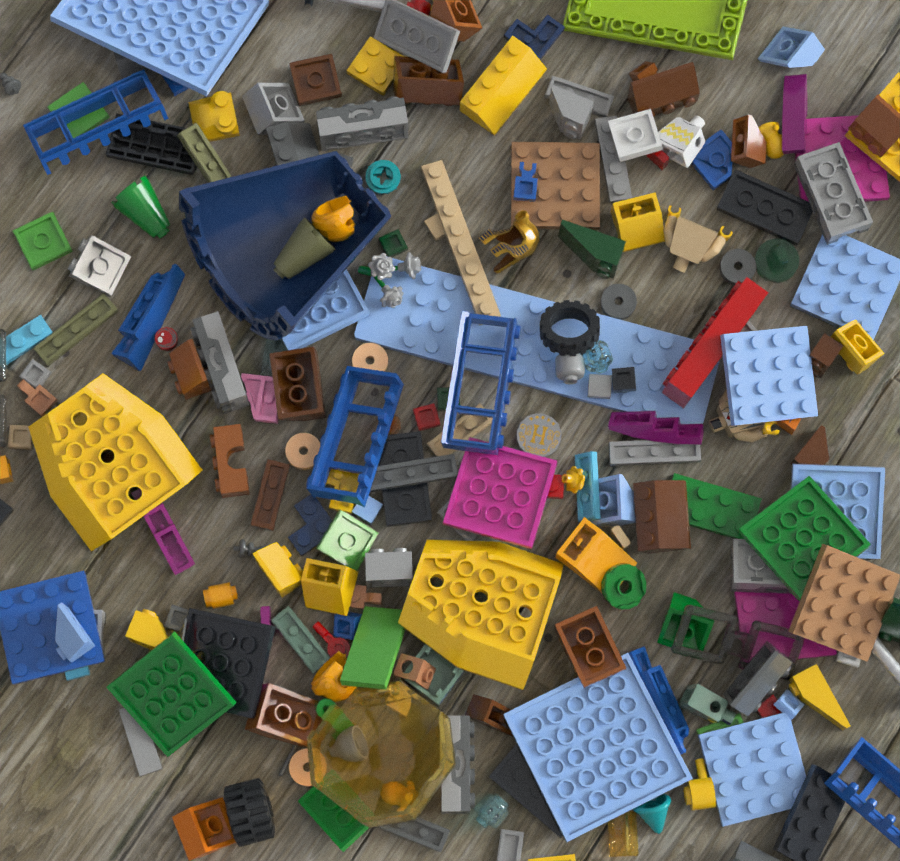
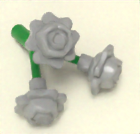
[358,252,421,308]

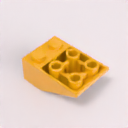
[555,517,637,593]

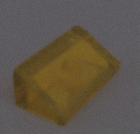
[608,809,638,857]

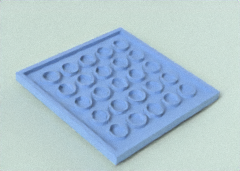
[503,653,693,843]

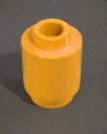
[203,582,238,609]

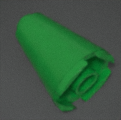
[111,176,171,239]

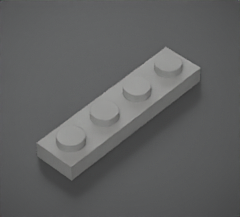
[595,116,632,204]
[609,440,701,466]

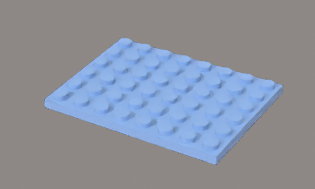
[50,0,269,97]

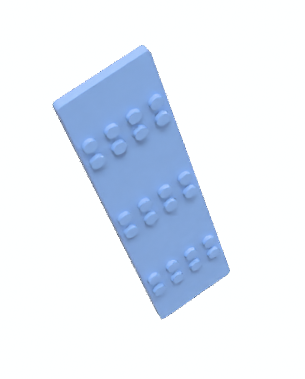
[354,258,720,424]

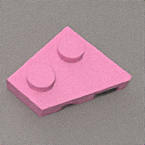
[241,373,278,424]

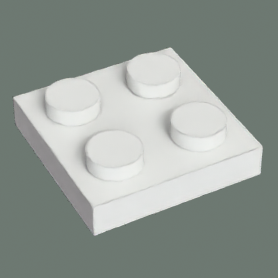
[608,109,663,162]

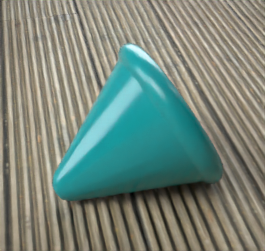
[633,793,671,834]

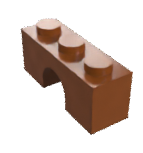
[210,424,250,498]

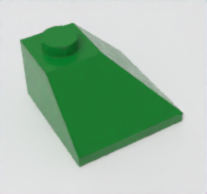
[657,592,715,658]

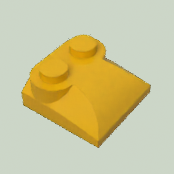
[188,91,240,142]

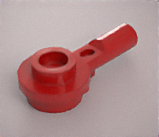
[312,621,350,658]

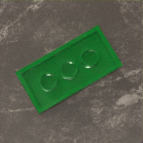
[672,473,762,539]

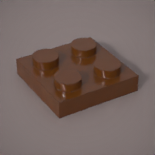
[289,54,342,106]

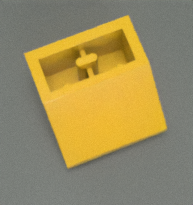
[610,192,665,252]
[301,558,359,616]

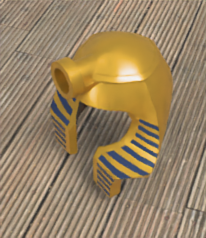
[479,210,539,274]

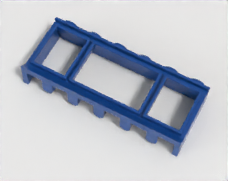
[23,69,169,175]
[441,310,521,455]
[306,366,404,508]
[824,737,900,848]

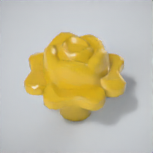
[562,466,585,494]

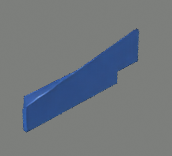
[111,264,185,371]
[628,646,689,755]

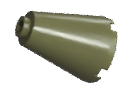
[273,217,335,279]

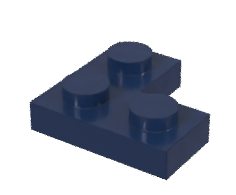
[504,15,565,60]
[288,494,332,557]

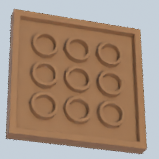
[511,142,600,230]
[788,544,900,662]

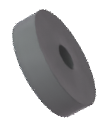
[720,249,756,285]
[600,284,637,320]

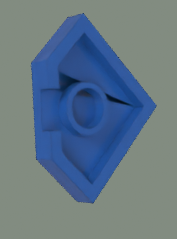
[691,130,733,190]

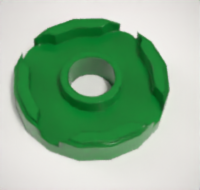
[601,563,646,610]

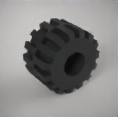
[224,778,275,847]

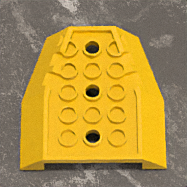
[28,373,203,551]
[398,540,564,690]

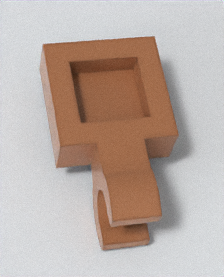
[17,379,57,417]
[350,585,382,610]

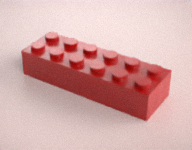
[662,277,769,409]

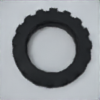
[540,300,600,356]

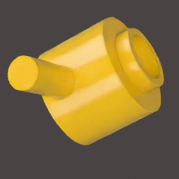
[683,758,716,811]

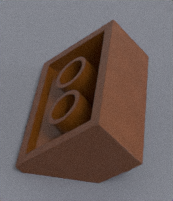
[393,56,464,106]
[627,62,700,118]
[269,346,326,421]
[633,480,691,554]

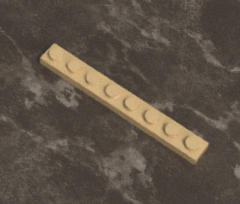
[421,160,501,326]

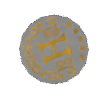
[517,414,561,457]

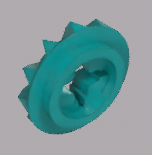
[365,160,401,195]

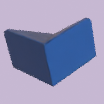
[333,612,362,640]

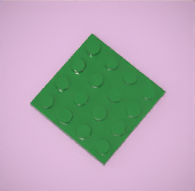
[738,476,871,601]
[106,631,236,757]

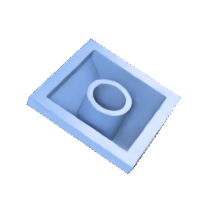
[758,26,825,68]
[590,474,636,526]
[55,602,95,662]

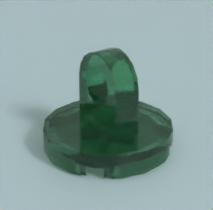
[755,238,800,283]

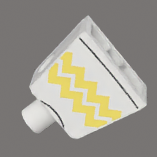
[658,115,705,168]

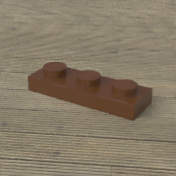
[251,459,290,531]

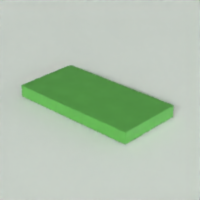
[340,606,405,690]

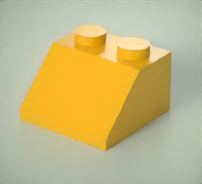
[831,319,884,375]
[253,542,303,598]
[125,609,168,650]

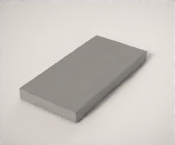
[374,0,460,73]

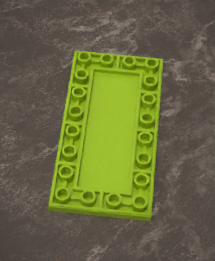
[563,0,747,60]

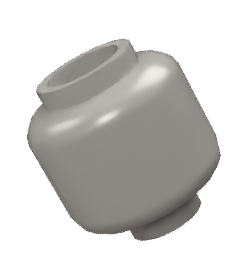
[555,353,585,384]

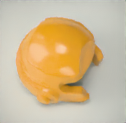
[311,196,355,242]
[311,651,357,702]

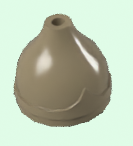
[329,725,369,762]

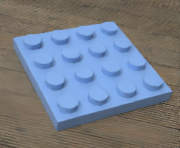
[790,234,900,340]
[281,269,370,350]
[720,326,818,426]
[791,464,885,559]
[698,713,806,827]

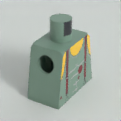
[678,684,736,725]

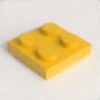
[347,36,402,96]

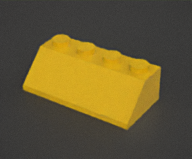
[460,36,547,136]

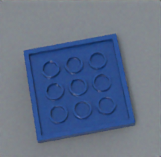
[0,571,105,685]

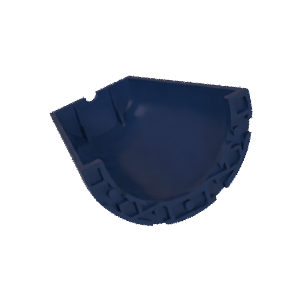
[179,151,391,340]

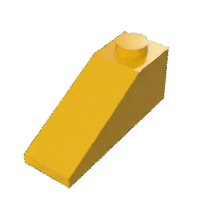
[789,664,851,730]

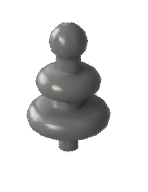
[0,73,21,95]
[233,539,264,558]

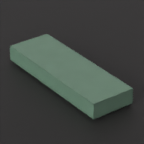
[271,606,330,675]

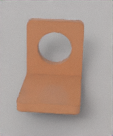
[394,653,436,690]

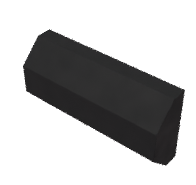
[106,113,203,175]

